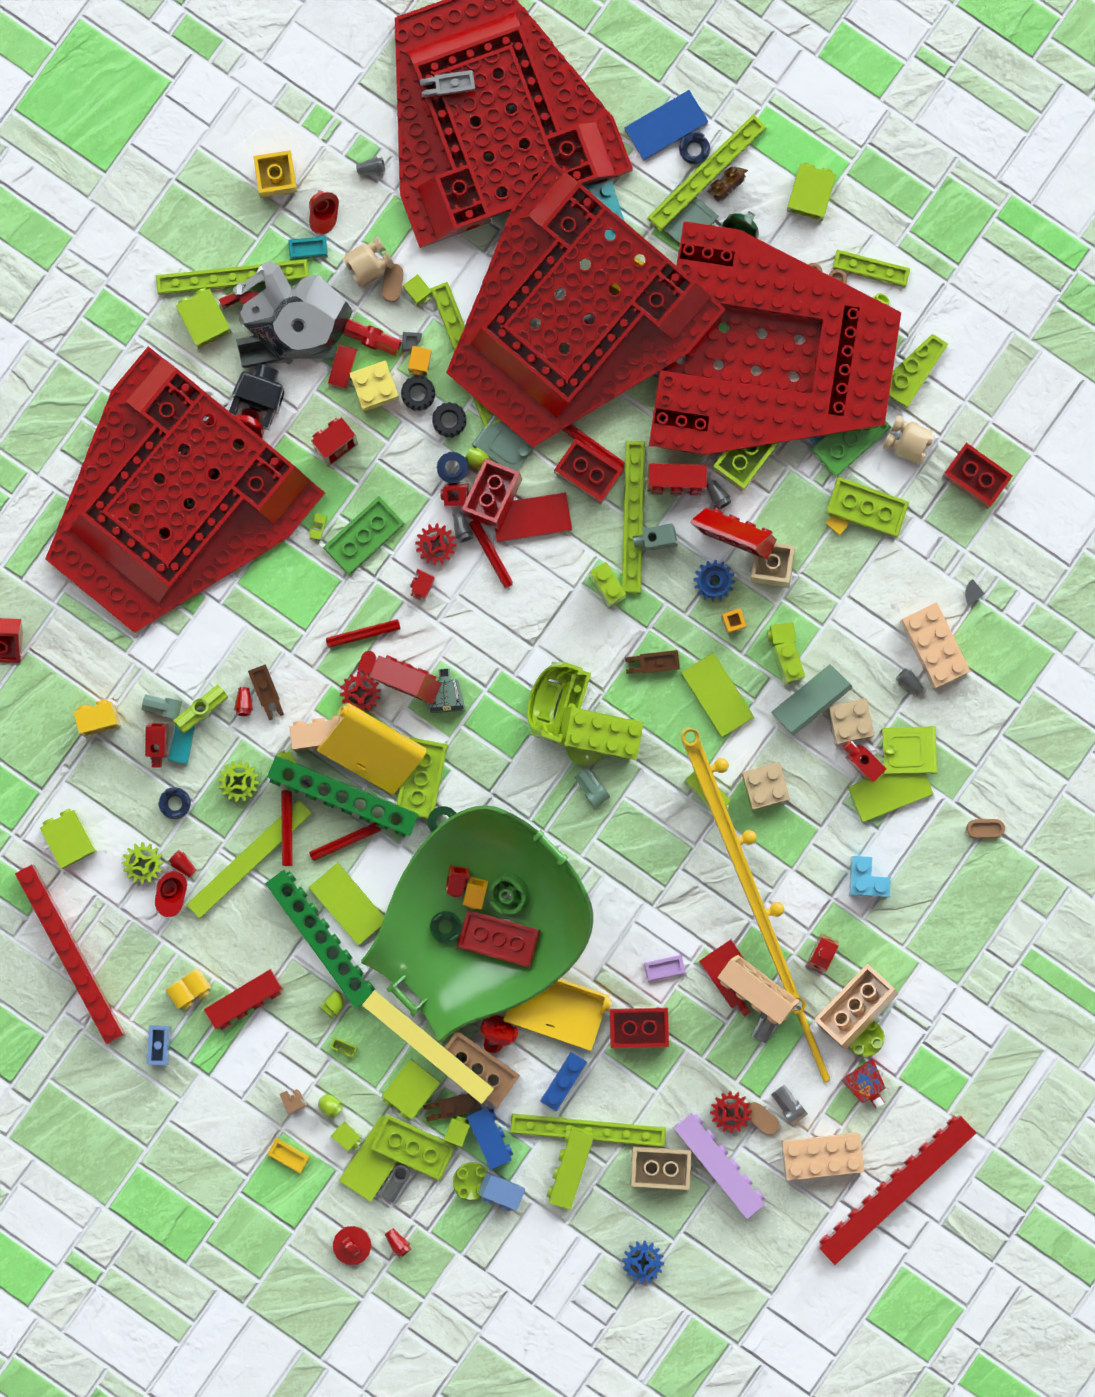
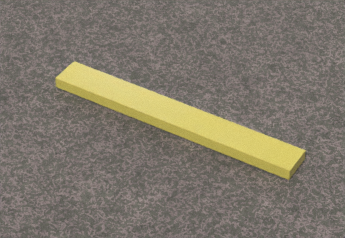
[363,990,494,1104]

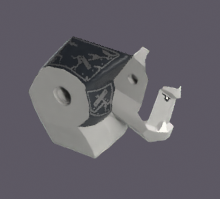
[233,261,353,358]

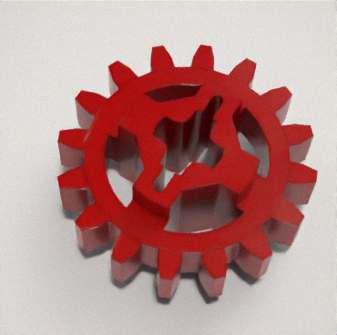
[415,523,457,566]
[340,672,381,712]
[710,1091,753,1133]

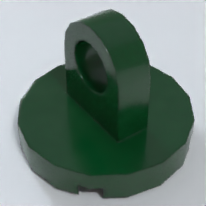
[722,211,759,239]

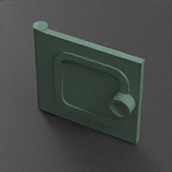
[663,182,719,244]
[471,414,534,471]

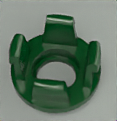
[428,806,456,833]
[430,911,462,943]

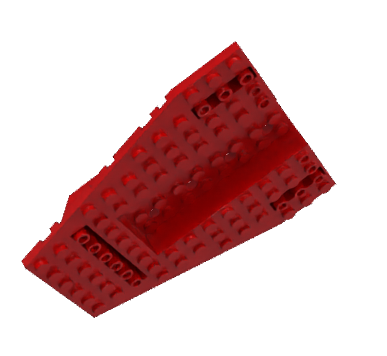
[395,0,633,248]
[446,160,726,447]
[648,221,902,455]
[45,346,325,633]

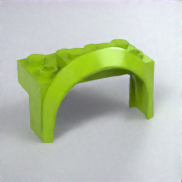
[527,662,591,744]

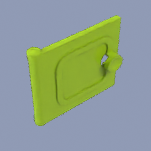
[882,726,938,774]

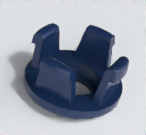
[679,131,710,164]
[437,452,468,484]
[158,787,191,819]

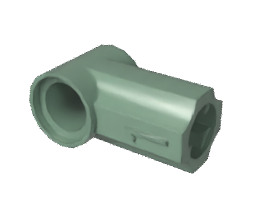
[141,694,182,720]
[574,767,610,808]

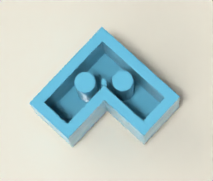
[849,856,891,897]

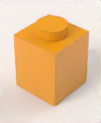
[408,346,432,376]
[721,608,746,634]
[463,877,488,909]

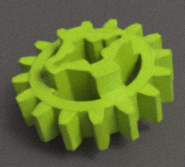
[218,760,260,802]
[121,842,164,884]

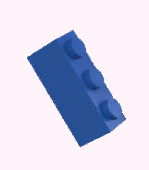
[540,1052,587,1112]
[466,1106,514,1170]

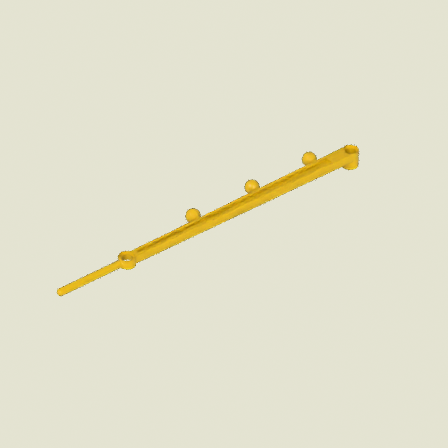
[680,728,830,1082]

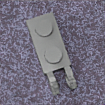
[420,70,475,97]

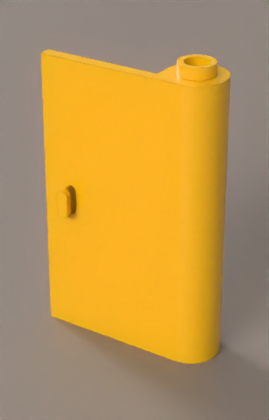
[317,703,426,795]
[503,979,612,1051]

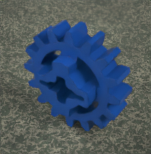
[622,1240,664,1283]

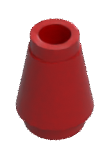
[234,687,253,716]
[168,850,197,878]
[385,1228,411,1258]

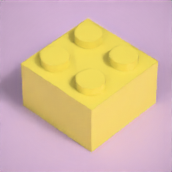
[350,360,399,412]

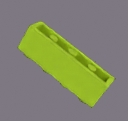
[546,1126,594,1210]

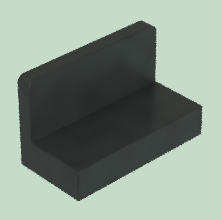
[236,336,279,368]

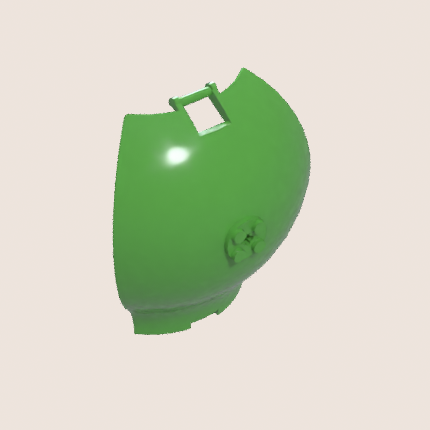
[361,805,594,1042]

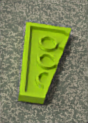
[889,334,948,408]

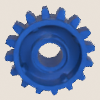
[693,560,735,602]

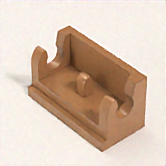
[280,1089,308,1114]

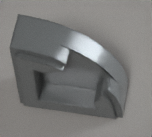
[402,332,422,352]
[965,579,985,606]

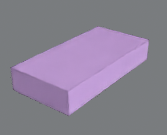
[644,955,686,982]

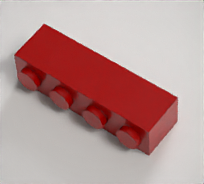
[204,969,283,1030]

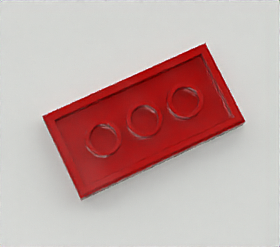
[495,492,572,542]
[457,910,541,968]

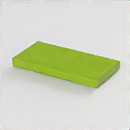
[825,477,909,538]
[681,652,754,738]
[397,737,448,819]
[848,773,934,822]
[309,862,384,946]
[369,1113,456,1181]
[339,1115,397,1202]

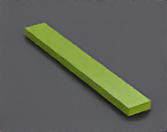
[647,114,767,232]
[156,259,309,295]
[430,281,501,427]
[622,441,645,594]
[186,799,312,919]
[510,1113,666,1147]

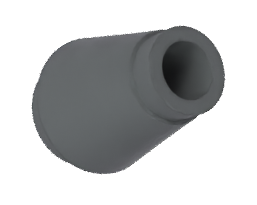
[356,156,385,175]
[706,480,731,510]
[453,513,474,543]
[896,668,924,696]

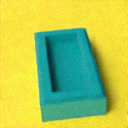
[288,236,328,260]
[168,725,195,764]

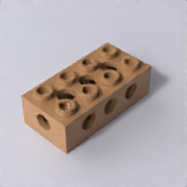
[445,1030,520,1107]

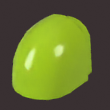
[465,447,490,471]
[319,989,343,1018]
[318,1094,344,1119]

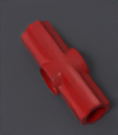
[343,319,402,356]

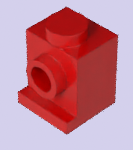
[440,483,469,506]
[410,569,435,600]
[445,865,470,897]

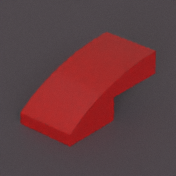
[218,291,258,310]
[328,344,358,388]

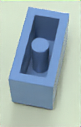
[147,1025,171,1065]
[478,1172,525,1211]

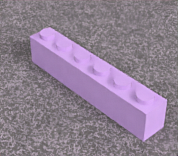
[673,1113,765,1219]

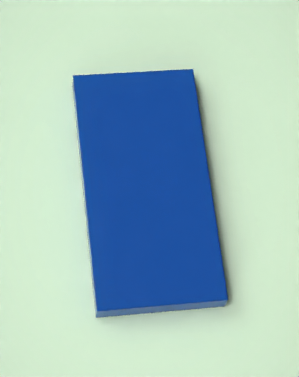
[624,90,709,161]

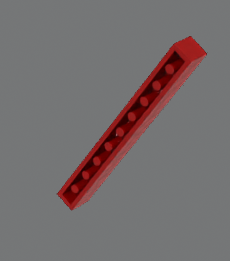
[15,864,125,1044]
[818,1115,977,1265]

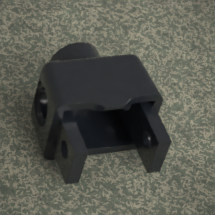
[229,364,285,431]

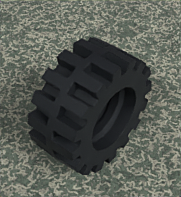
[401,375,435,411]
[432,402,466,438]

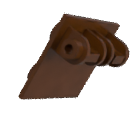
[707,166,748,202]

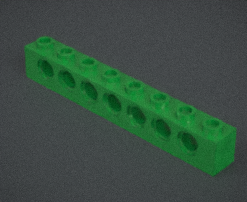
[267,755,419,837]
[265,870,376,1009]

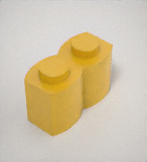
[166,968,211,1010]

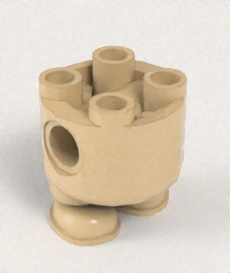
[343,236,396,287]
[883,415,935,465]

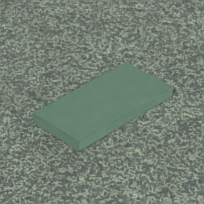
[771,664,853,736]

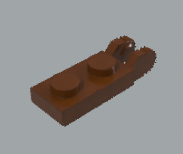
[625,650,680,674]
[248,664,284,720]
[423,1093,480,1122]

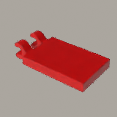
[699,939,751,1017]

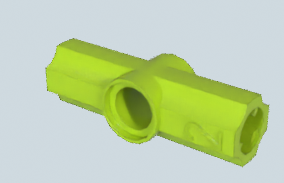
[173,684,228,734]

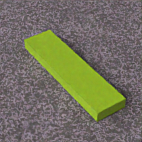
[832,249,911,288]

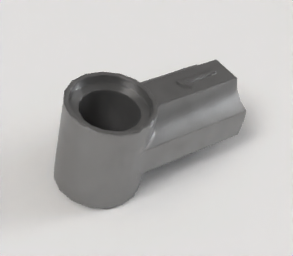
[751,1012,778,1043]
[771,1085,808,1126]
[379,1164,410,1203]

